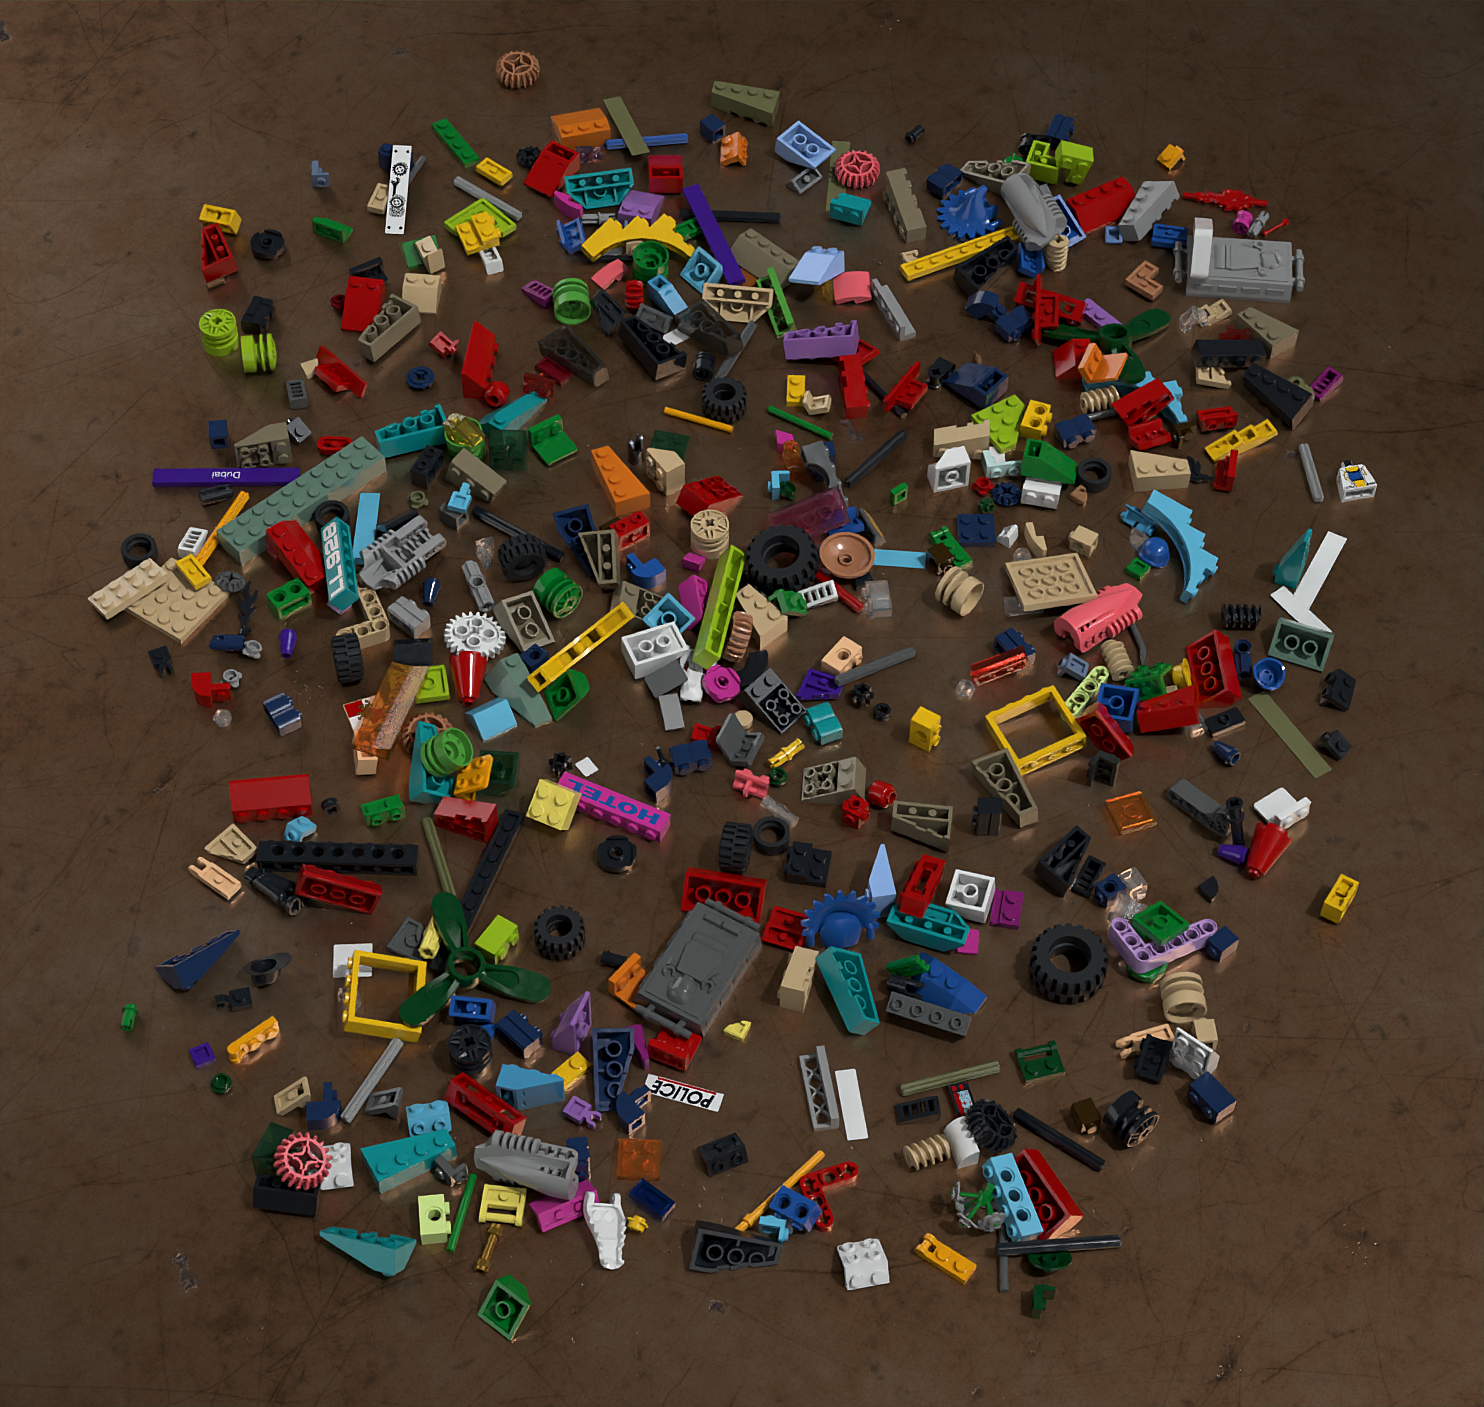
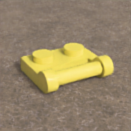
[479,1184,527,1227]

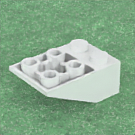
[1169,1027,1220,1080]

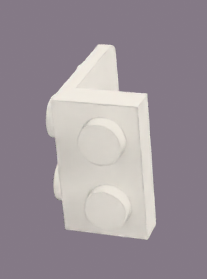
[1021,477,1062,509]
[1254,788,1311,829]
[308,1142,354,1190]
[837,1238,890,1290]

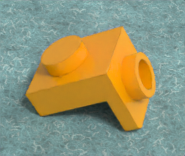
[1157,144,1186,170]

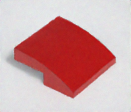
[761,905,808,951]

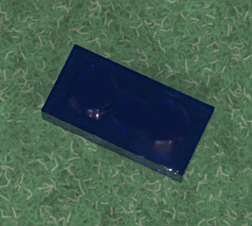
[629,1178,676,1221]

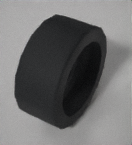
[1077,458,1112,492]
[314,500,350,532]
[121,533,158,568]
[753,816,790,855]

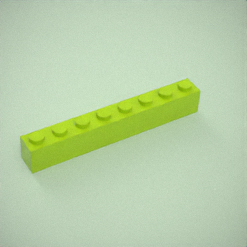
[692,545,746,670]

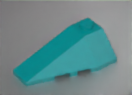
[479,391,547,444]
[1273,528,1312,589]
[409,721,455,804]
[320,1226,417,1276]

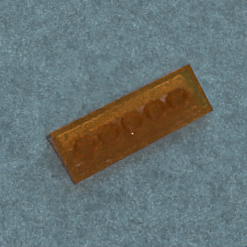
[352,662,429,761]

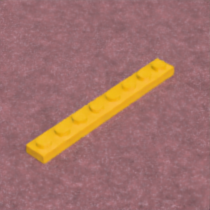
[900,226,1022,281]

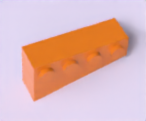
[591,446,650,517]

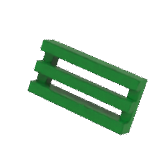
[885,955,930,977]

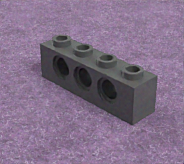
[886,991,972,1037]

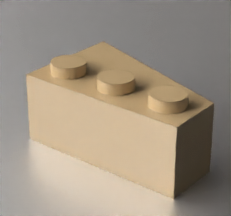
[1128,450,1191,492]
[735,584,788,650]

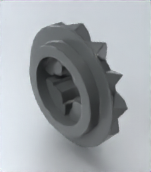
[215,570,245,592]

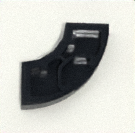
[736,649,768,691]

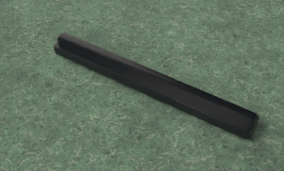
[844,429,907,487]
[1013,1108,1106,1171]

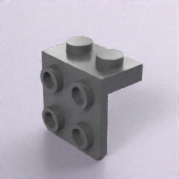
[716,713,765,767]

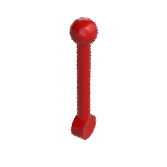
[1262,218,1289,237]

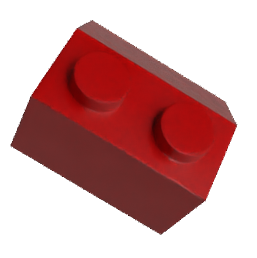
[1053,339,1090,380]

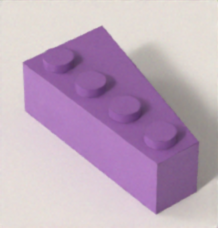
[783,320,859,360]

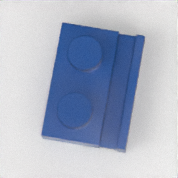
[1151,223,1188,249]

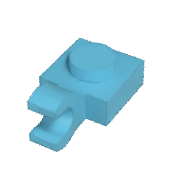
[448,482,472,514]

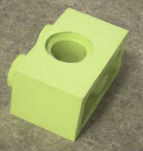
[418,1194,451,1245]

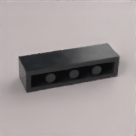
[1191,340,1267,368]

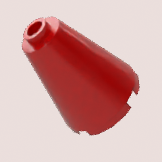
[449,651,487,706]
[1246,821,1293,878]

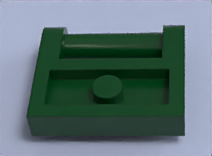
[1014,1040,1066,1085]

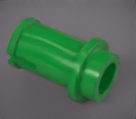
[120,1003,138,1031]

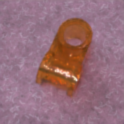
[782,440,806,475]

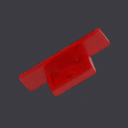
[1032,274,1060,345]
[314,346,367,398]
[883,361,928,413]

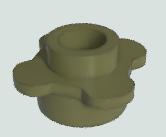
[407,491,429,509]

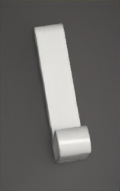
[1190,217,1213,280]

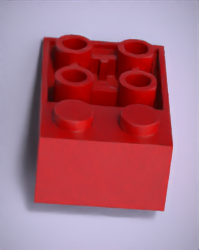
[523,140,580,198]
[648,155,683,193]
[676,475,743,517]

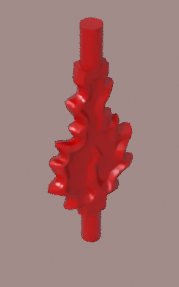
[1182,188,1268,213]

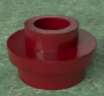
[330,294,345,311]

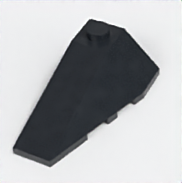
[689,1220,783,1273]

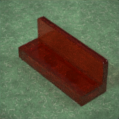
[970,645,1030,686]

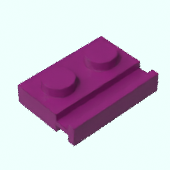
[989,888,1024,930]

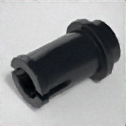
[905,125,925,144]
[600,950,627,968]

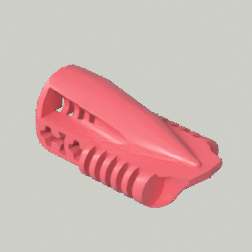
[1054,583,1143,653]

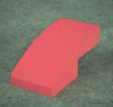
[591,259,630,290]

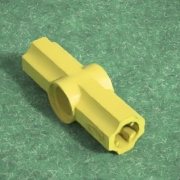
[418,915,442,959]

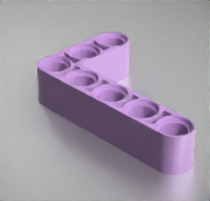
[1107,917,1217,974]

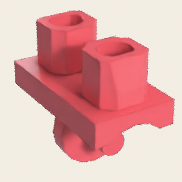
[732,768,770,799]

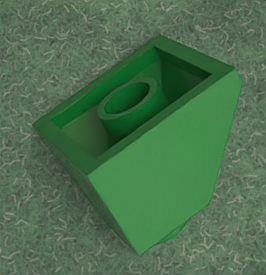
[544,668,590,721]
[477,1275,531,1340]

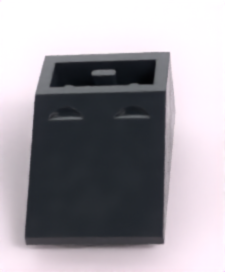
[737,668,806,734]

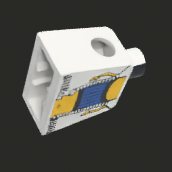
[1336,460,1377,502]

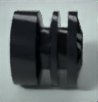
[448,1024,493,1079]
[1102,1090,1159,1147]

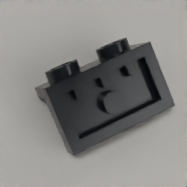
[697,1132,748,1177]

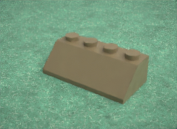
[731,228,799,292]

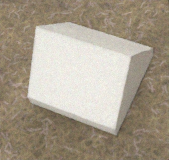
[996,524,1018,548]

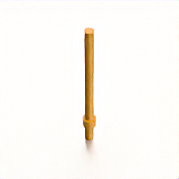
[734,1150,825,1231]

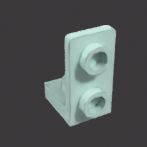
[981,450,1022,478]

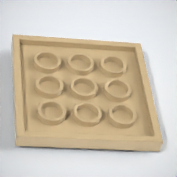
[1005,553,1097,611]
[124,557,230,644]

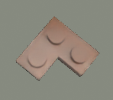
[1124,261,1163,301]

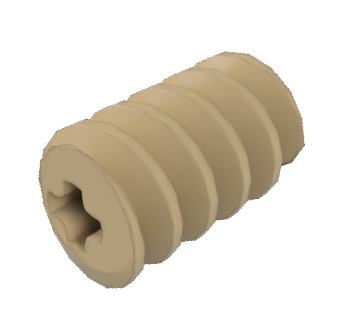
[1045,234,1069,271]
[1080,385,1120,414]
[1100,640,1134,681]
[903,1133,950,1170]

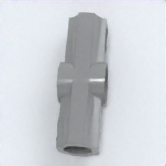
[461,560,495,613]

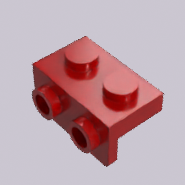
[1196,406,1238,431]
[1128,418,1171,451]

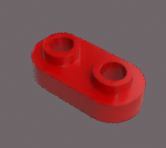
[317,436,353,455]

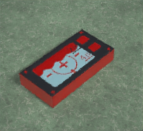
[947,1080,975,1118]

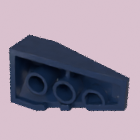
[553,504,596,577]

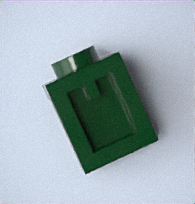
[1031,1284,1056,1319]

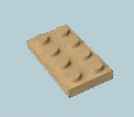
[87,558,170,620]

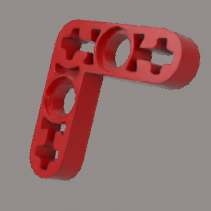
[799,1161,859,1232]

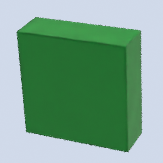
[889,482,908,506]
[1125,557,1151,582]

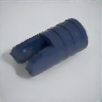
[209,634,246,652]

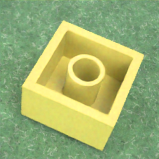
[526,779,582,830]

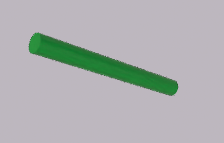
[767,405,833,440]
[446,1173,477,1253]

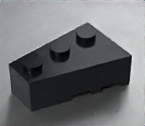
[1034,825,1091,897]

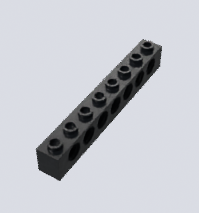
[256,840,420,876]

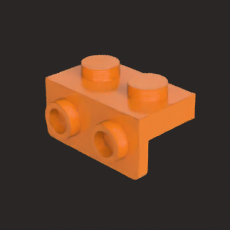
[720,132,748,166]

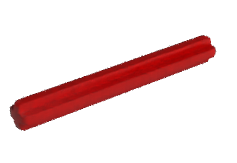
[793,555,864,613]

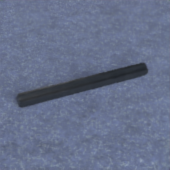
[680,209,781,223]
[472,505,565,562]
[995,1235,1122,1256]

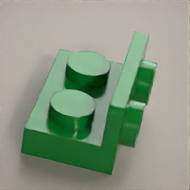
[361,794,406,827]

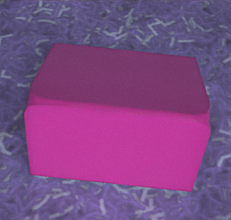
[775,430,796,452]
[682,552,706,573]
[957,929,979,955]

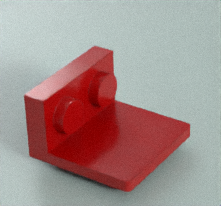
[648,1026,702,1072]

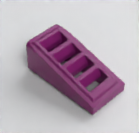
[521,280,554,309]
[1310,366,1343,401]
[625,1024,650,1070]

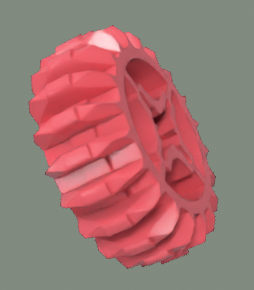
[834,149,880,190]
[274,1132,332,1190]

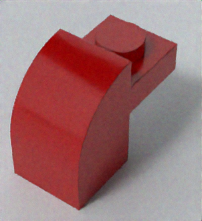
[191,672,232,708]

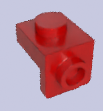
[428,331,459,359]

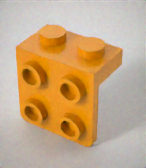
[454,754,493,801]

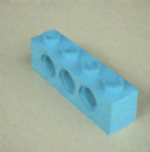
[982,1153,1043,1242]

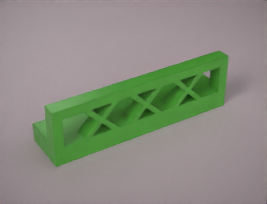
[756,267,797,338]

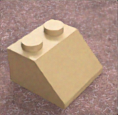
[402,273,441,315]

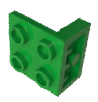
[528,414,578,466]
[1124,662,1172,701]

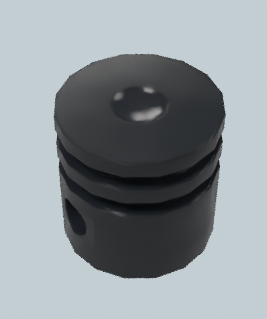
[692,352,715,382]

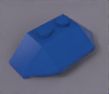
[911,952,987,1014]

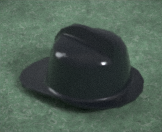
[244,952,292,986]

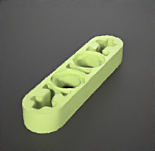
[1060,666,1109,721]

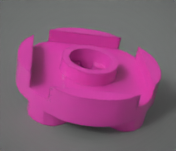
[701,665,741,703]

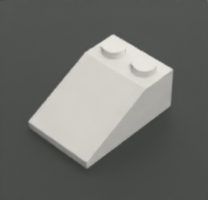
[621,621,688,679]

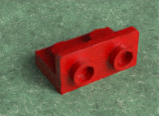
[1214,449,1238,492]
[609,511,650,552]

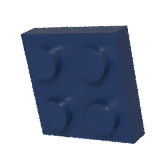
[956,514,996,547]

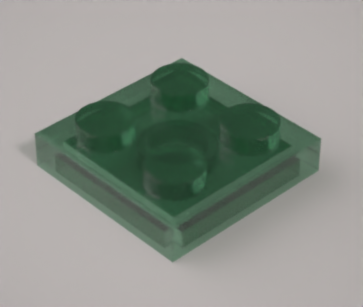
[649,430,690,462]

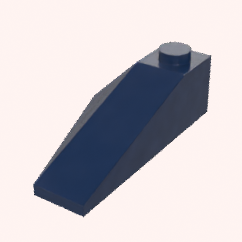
[155,930,241,990]
[590,1028,635,1112]

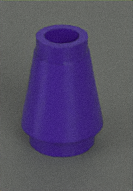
[278,629,297,658]
[1218,844,1249,865]

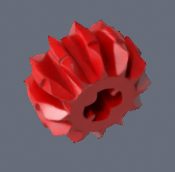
[625,280,643,310]

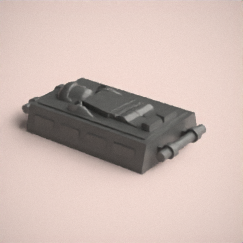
[632,898,762,1039]

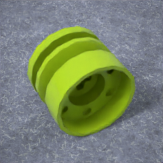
[199,309,240,357]
[241,333,277,373]

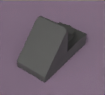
[365,1087,403,1120]

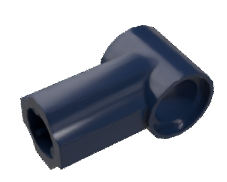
[1233,639,1252,680]

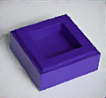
[189,1042,216,1069]

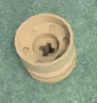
[691,510,729,559]
[935,566,984,616]
[1159,972,1207,1024]

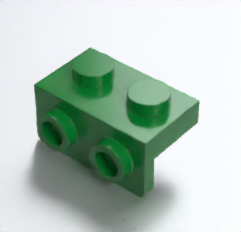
[768,589,808,617]

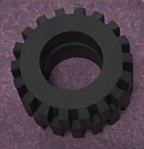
[702,376,747,424]
[497,534,548,582]
[331,633,364,683]
[718,821,753,874]
[534,905,585,961]

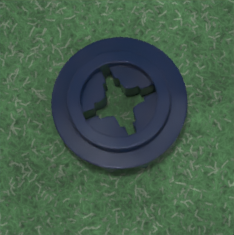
[406,366,435,390]
[992,481,1021,506]

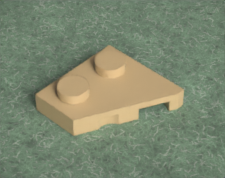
[1196,367,1231,389]
[204,824,258,864]

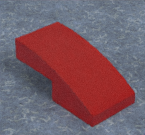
[689,723,722,748]

